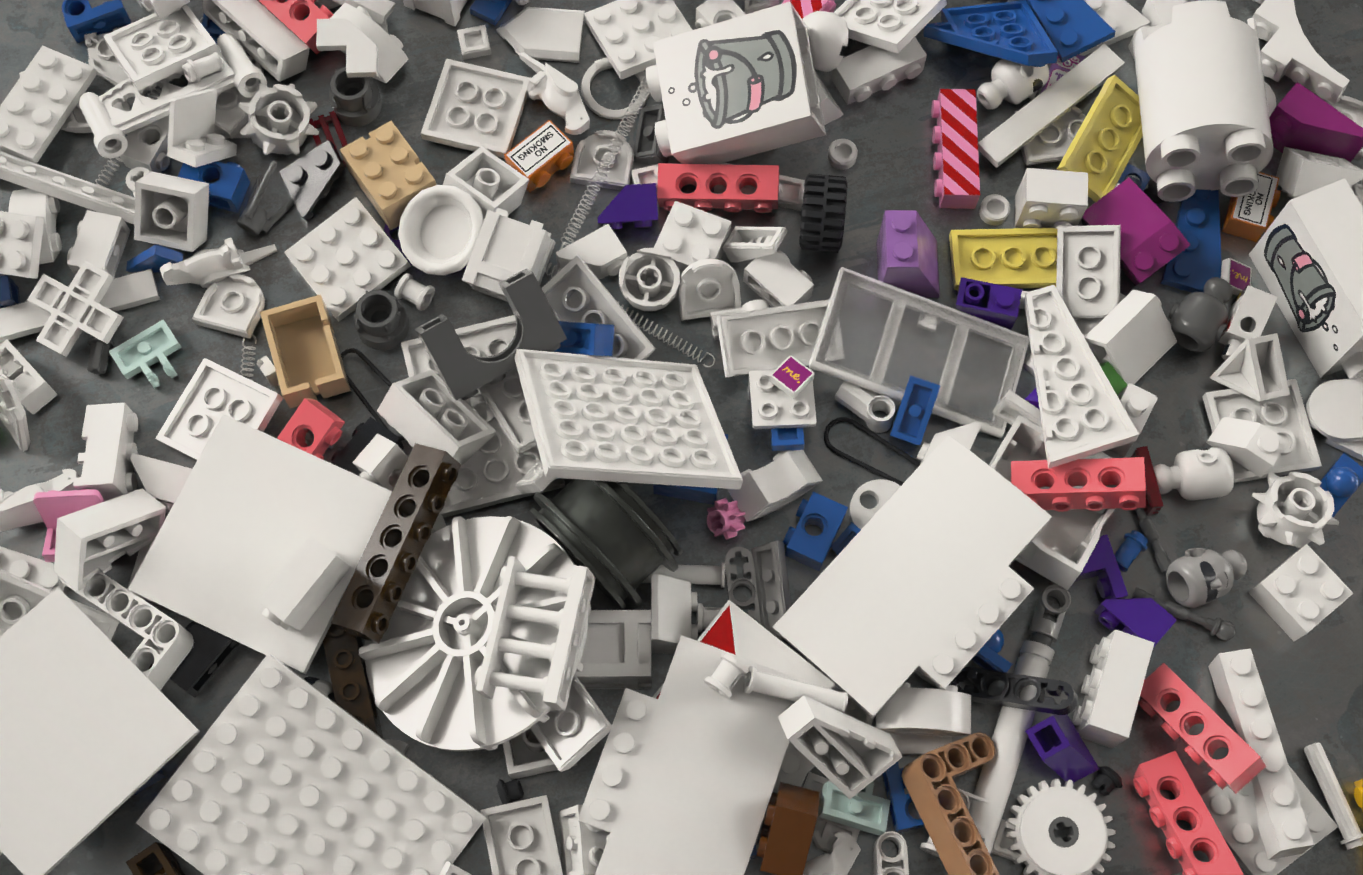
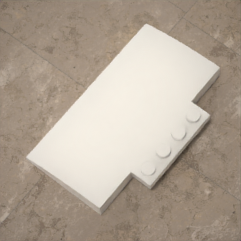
[772,435,1052,719]
[577,635,809,875]

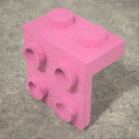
[33,489,104,562]

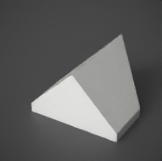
[1209,333,1290,401]

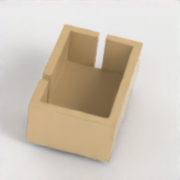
[339,120,437,230]
[260,294,351,409]

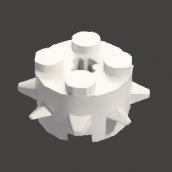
[238,83,319,155]
[1252,472,1339,548]

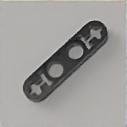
[949,666,1078,715]

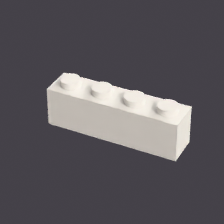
[202,0,310,82]

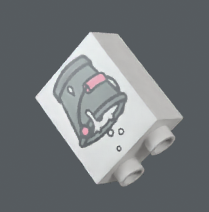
[646,2,826,164]
[1249,178,1363,379]

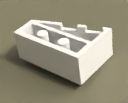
[73,403,138,501]
[54,488,166,592]
[778,695,902,799]

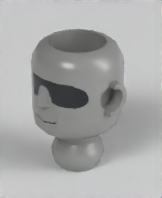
[1166,548,1247,608]

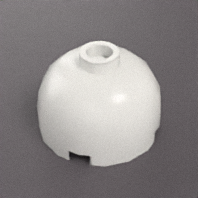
[803,11,848,72]
[619,248,680,311]

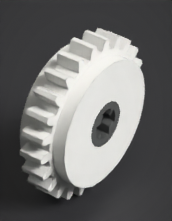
[1005,779,1116,875]

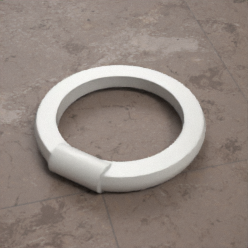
[581,57,650,120]

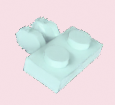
[109,319,182,389]
[818,781,890,836]

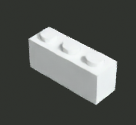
[831,37,927,105]

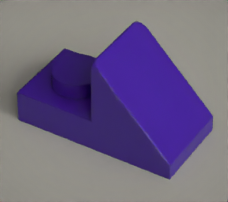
[1075,535,1128,599]

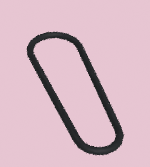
[341,348,406,441]
[824,417,921,486]

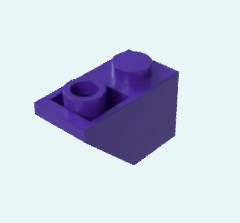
[597,183,658,229]
[955,277,1022,330]
[1094,598,1177,647]
[1025,714,1100,783]

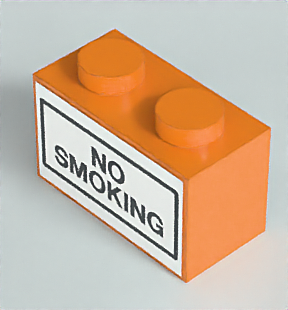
[504,120,574,192]
[1222,172,1281,242]

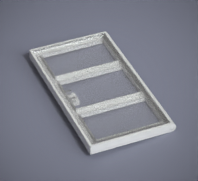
[808,267,1030,439]

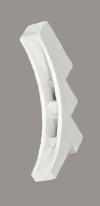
[1252,0,1350,105]

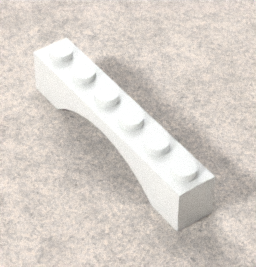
[1208,648,1314,860]

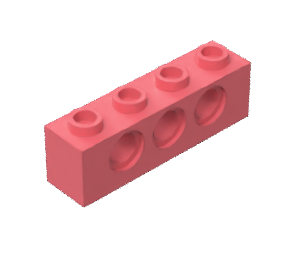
[258,0,334,55]
[657,163,779,213]
[277,398,345,460]
[1011,457,1146,512]
[1138,663,1266,794]
[1133,751,1244,875]

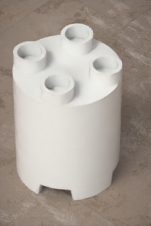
[1133,0,1274,202]

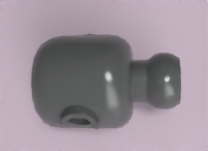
[1168,277,1233,352]

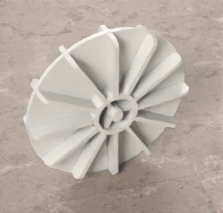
[359,516,591,751]

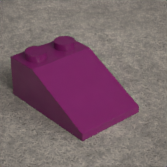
[1269,82,1363,163]
[1082,177,1190,286]

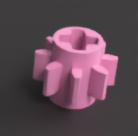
[707,498,745,540]

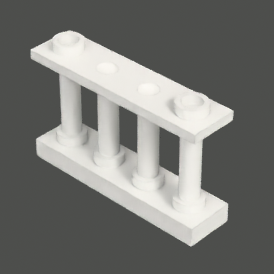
[475,556,596,711]

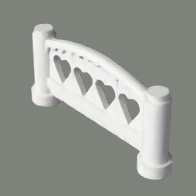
[79,33,267,159]

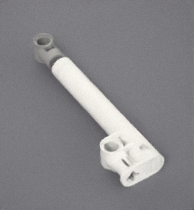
[920,584,1071,858]

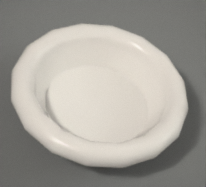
[398,185,484,276]

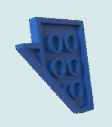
[923,0,1058,67]

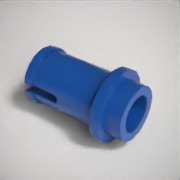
[1114,530,1148,572]

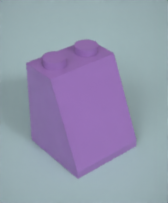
[876,210,940,298]

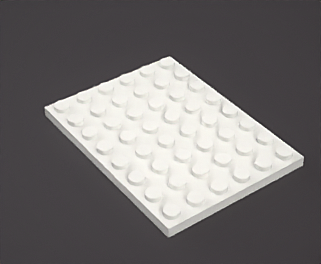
[136,654,487,875]

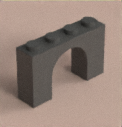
[415,269,567,401]

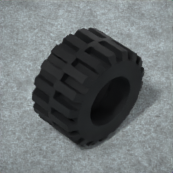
[799,173,848,253]

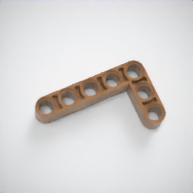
[902,732,1000,875]

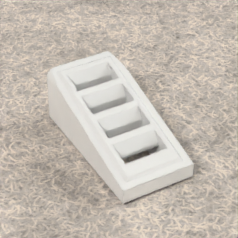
[722,226,788,263]

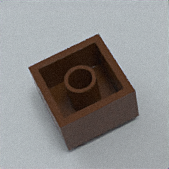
[756,782,820,875]

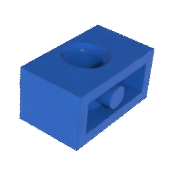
[178,161,251,213]
[783,491,848,572]

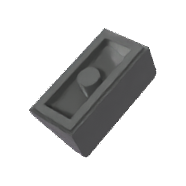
[633,104,669,165]

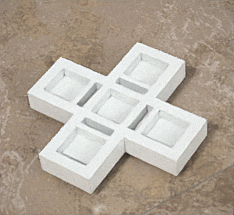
[27,260,124,357]

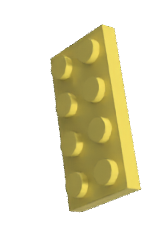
[1057,75,1143,202]
[949,228,1057,290]

